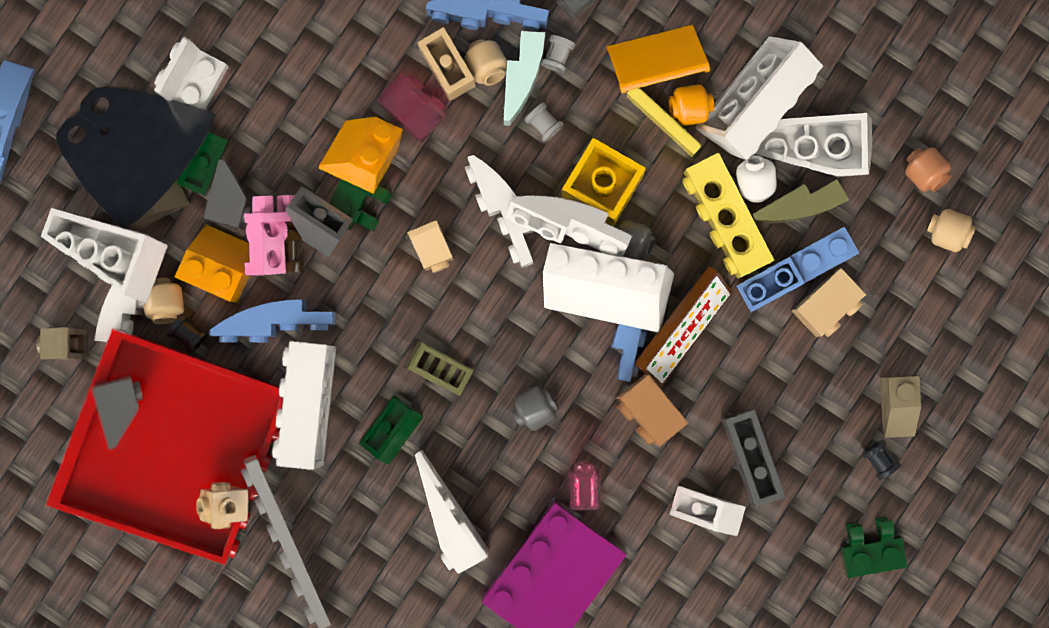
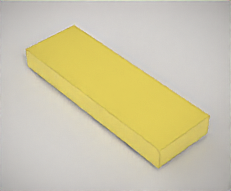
[627,88,701,157]

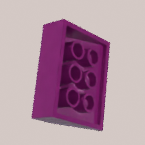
[481,500,627,628]

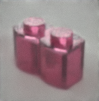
[377,73,446,144]
[568,462,601,510]

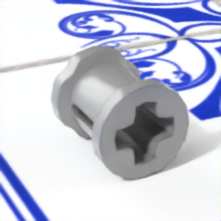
[541,35,575,73]
[524,102,564,143]

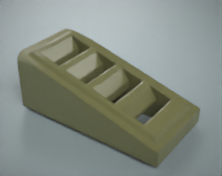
[404,341,474,396]

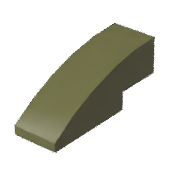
[751,179,849,224]

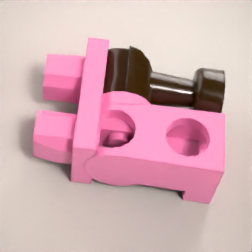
[244,195,303,275]

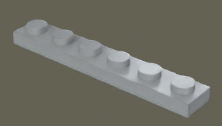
[241,455,331,628]

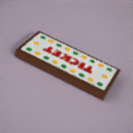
[635,266,733,387]

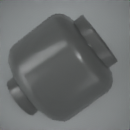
[613,219,655,261]
[512,386,559,431]

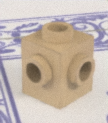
[197,482,248,529]

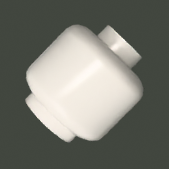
[736,156,777,203]

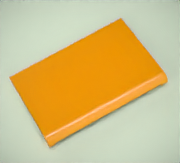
[607,25,710,94]

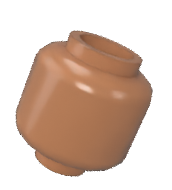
[905,147,951,192]

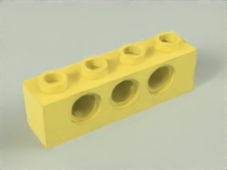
[682,153,774,279]

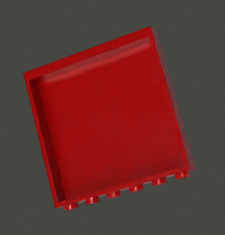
[46,328,284,565]

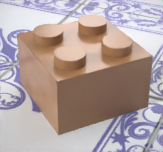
[616,375,688,447]

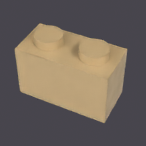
[417,27,476,101]
[792,268,866,337]

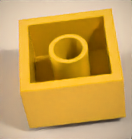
[562,138,646,226]

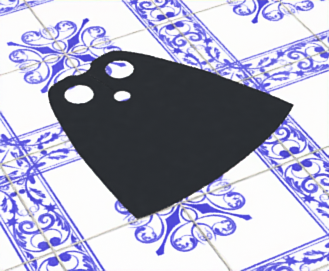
[56,87,216,229]

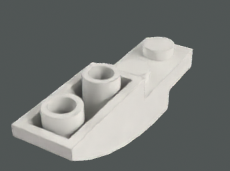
[465,155,534,268]
[506,196,632,257]
[94,285,144,343]

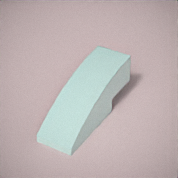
[504,31,545,126]

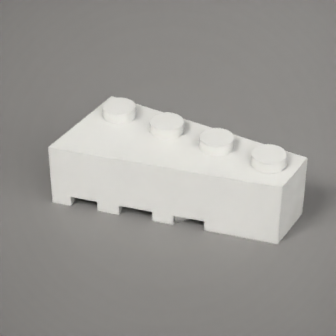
[41,208,168,303]

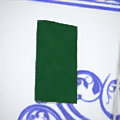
[359,395,423,465]

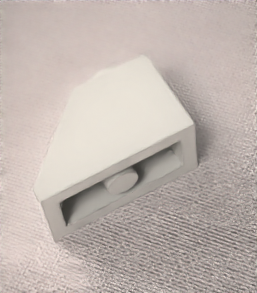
[669,486,746,536]

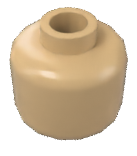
[464,39,507,86]
[927,209,976,252]
[143,278,184,324]

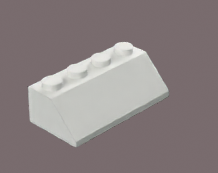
[695,36,823,160]
[543,243,674,332]
[273,342,336,470]

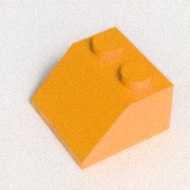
[319,117,403,194]
[175,225,250,303]

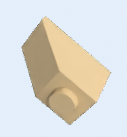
[408,221,454,273]

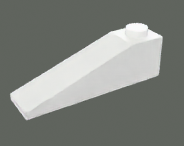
[755,113,872,176]
[415,450,489,574]

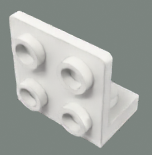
[155,37,229,110]

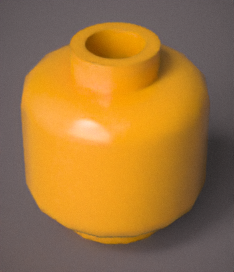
[668,84,714,126]

